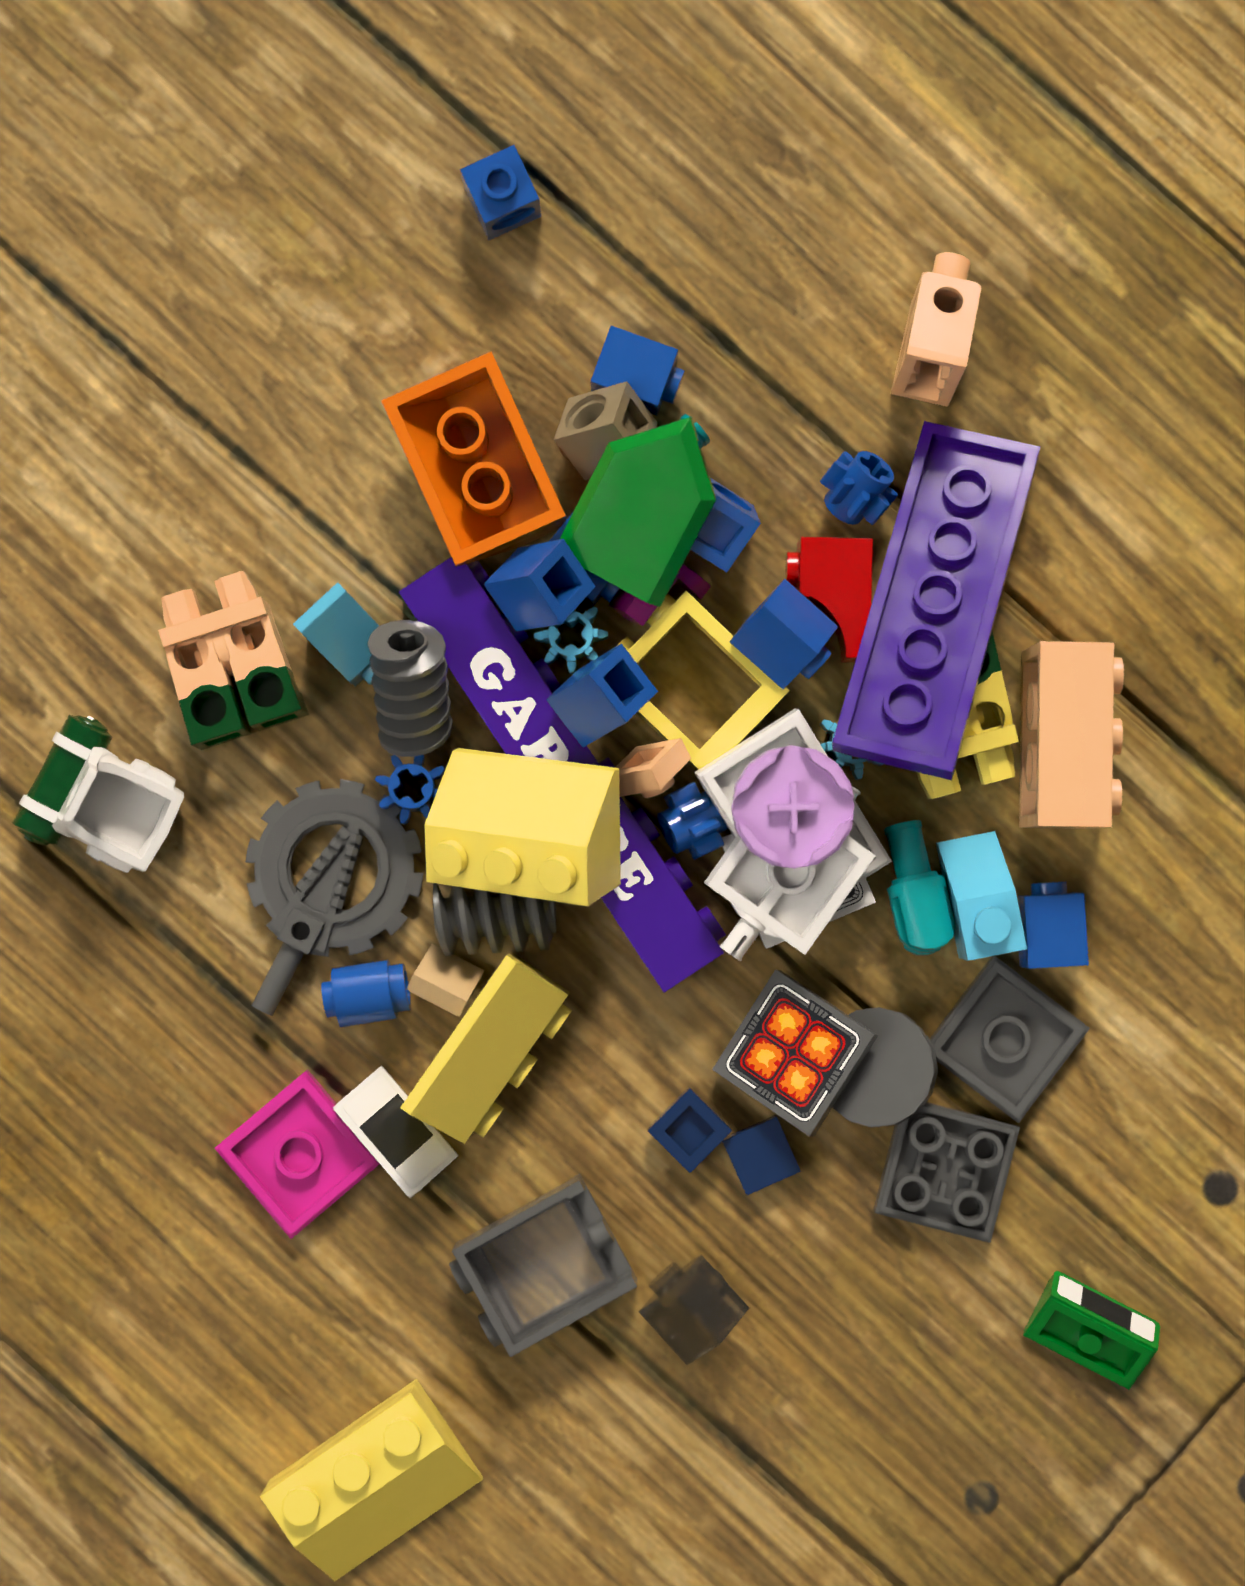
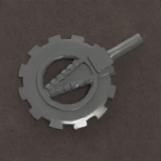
[245,779,424,1016]

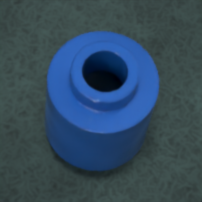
[321,960,411,1027]

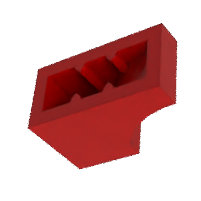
[785,537,873,663]

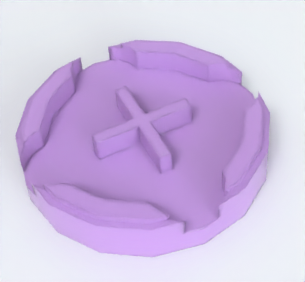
[731,745,854,869]

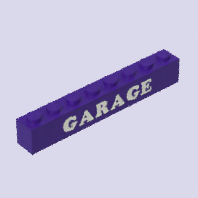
[399,557,726,993]

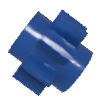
[820,451,898,525]
[375,754,445,825]
[657,782,729,860]

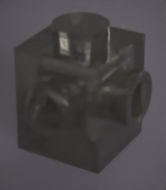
[639,1255,750,1365]

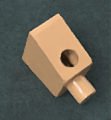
[891,252,981,407]

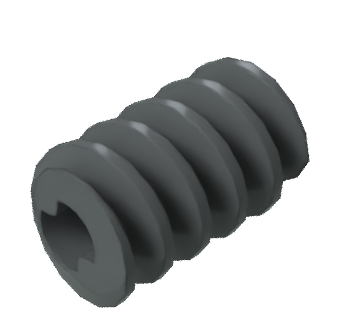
[367,620,453,757]
[433,883,557,956]

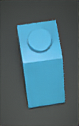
[293,582,379,686]
[936,831,1027,961]

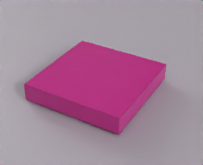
[215,1070,380,1239]

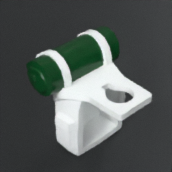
[12,715,184,873]

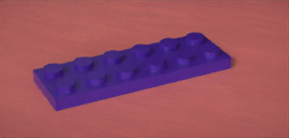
[832,421,1040,780]

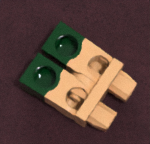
[158,571,309,750]

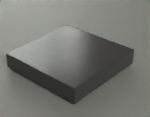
[930,956,1090,1123]

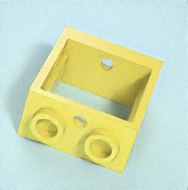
[617,591,790,771]

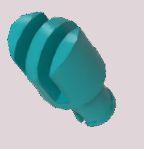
[884,820,955,956]

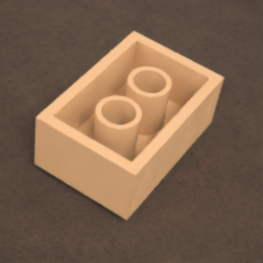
[1019,641,1124,829]

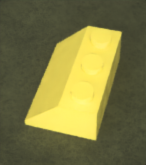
[425,748,621,906]
[400,952,572,1144]
[260,1379,483,1581]

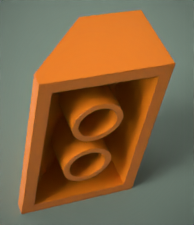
[381,351,566,567]

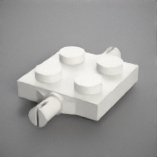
[704,786,876,962]

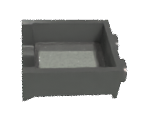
[449,1174,637,1357]

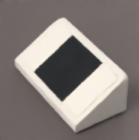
[333,1065,458,1198]

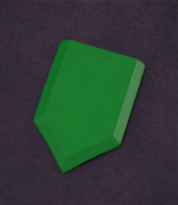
[560,417,717,607]

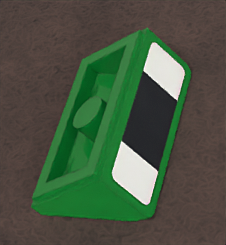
[1023,1271,1160,1390]

